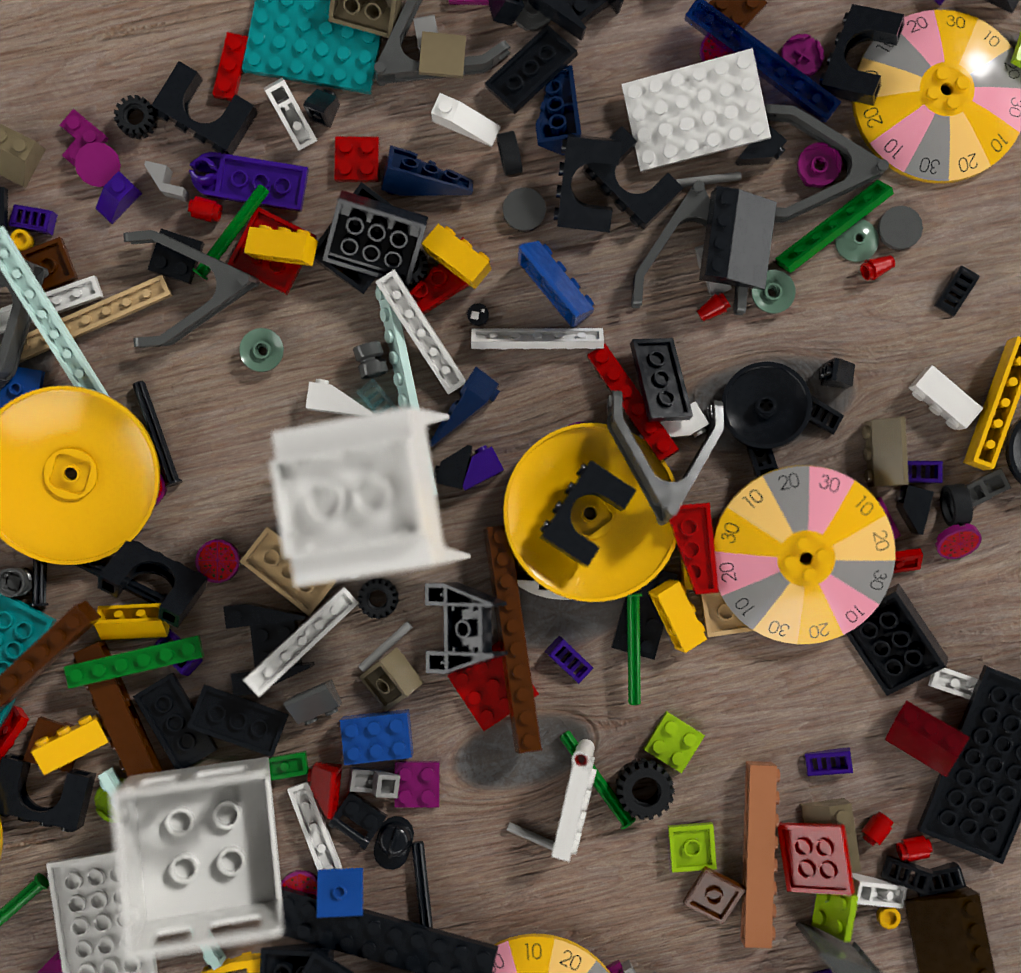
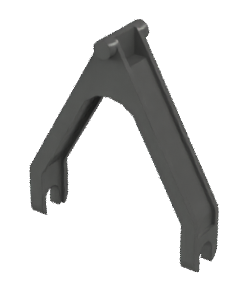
[374,0,511,86]
[765,104,889,223]
[631,180,748,315]
[123,230,260,348]
[0,260,49,390]
[607,390,724,525]

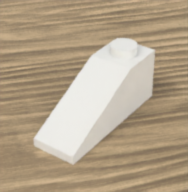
[263,78,317,151]
[431,93,501,147]
[306,379,372,416]
[639,401,709,440]
[852,873,908,908]

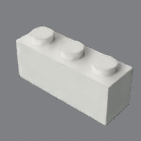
[908,365,983,430]

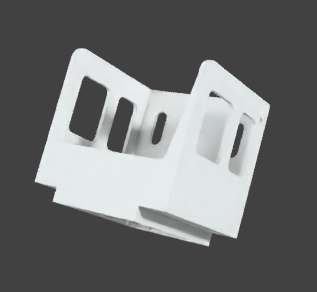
[270,407,471,587]
[111,757,283,961]

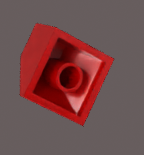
[308,762,342,819]

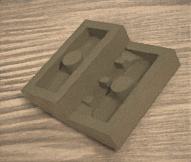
[419,31,466,79]

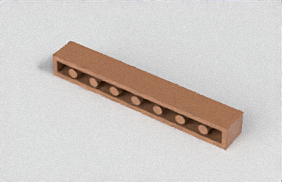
[740,761,780,948]

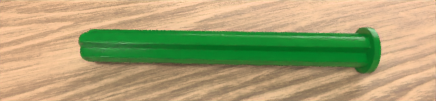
[192,184,269,280]
[626,593,642,705]
[560,730,636,830]
[0,873,49,926]

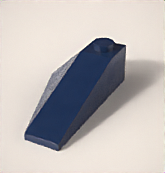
[536,65,582,156]
[381,145,473,196]
[429,367,500,448]

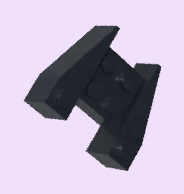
[528,0,624,41]
[425,582,508,674]
[223,603,315,696]

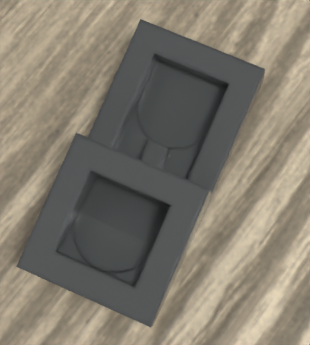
[965,468,1011,507]

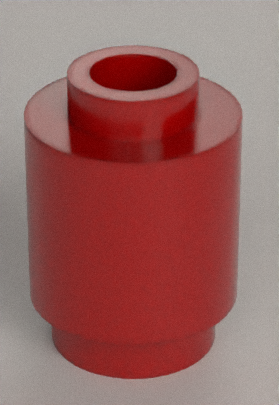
[188,196,223,223]
[861,811,894,846]
[896,835,933,862]

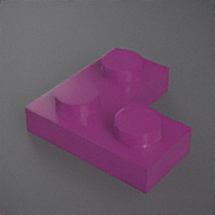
[60,109,109,166]

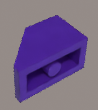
[95,171,143,224]
[463,445,504,491]

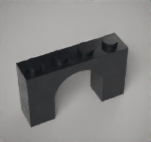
[819,4,904,106]
[151,61,258,155]
[583,126,683,230]
[553,134,622,233]
[539,460,637,568]
[97,540,208,628]
[0,753,96,832]

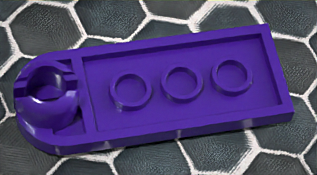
[189,152,309,212]

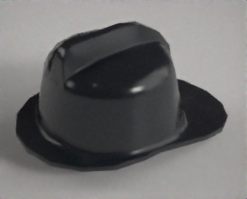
[374,816,414,870]

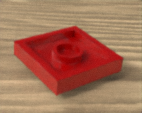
[334,136,380,182]

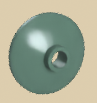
[835,219,879,262]
[751,270,796,314]
[239,328,284,372]

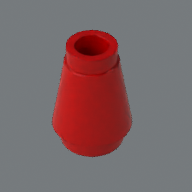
[860,255,895,280]
[696,292,731,322]

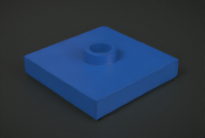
[0,367,45,409]
[317,868,363,918]

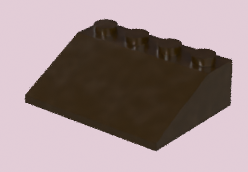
[904,886,995,973]

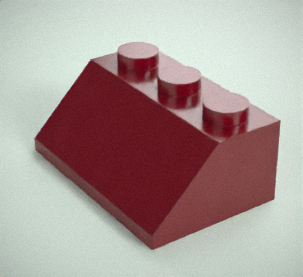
[885,700,970,777]

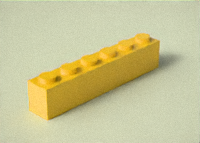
[963,336,1021,470]

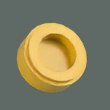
[10,229,34,252]
[876,906,901,929]

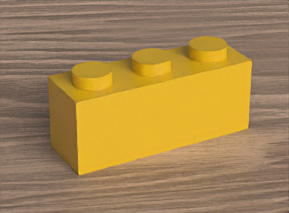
[421,224,492,289]
[244,225,318,267]
[648,579,707,653]
[94,603,170,640]
[31,714,109,775]

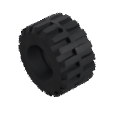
[616,758,674,820]

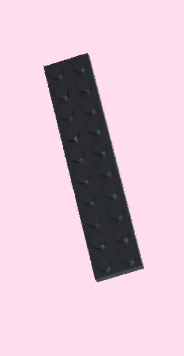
[279,886,498,973]

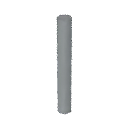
[675,172,741,187]
[358,621,413,672]
[506,822,555,851]

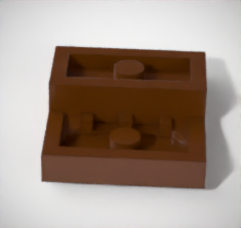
[23,716,76,772]

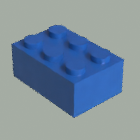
[340,709,414,765]

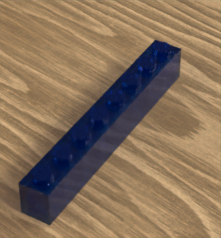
[684,0,842,123]

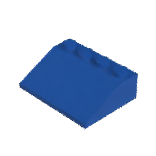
[518,241,594,328]

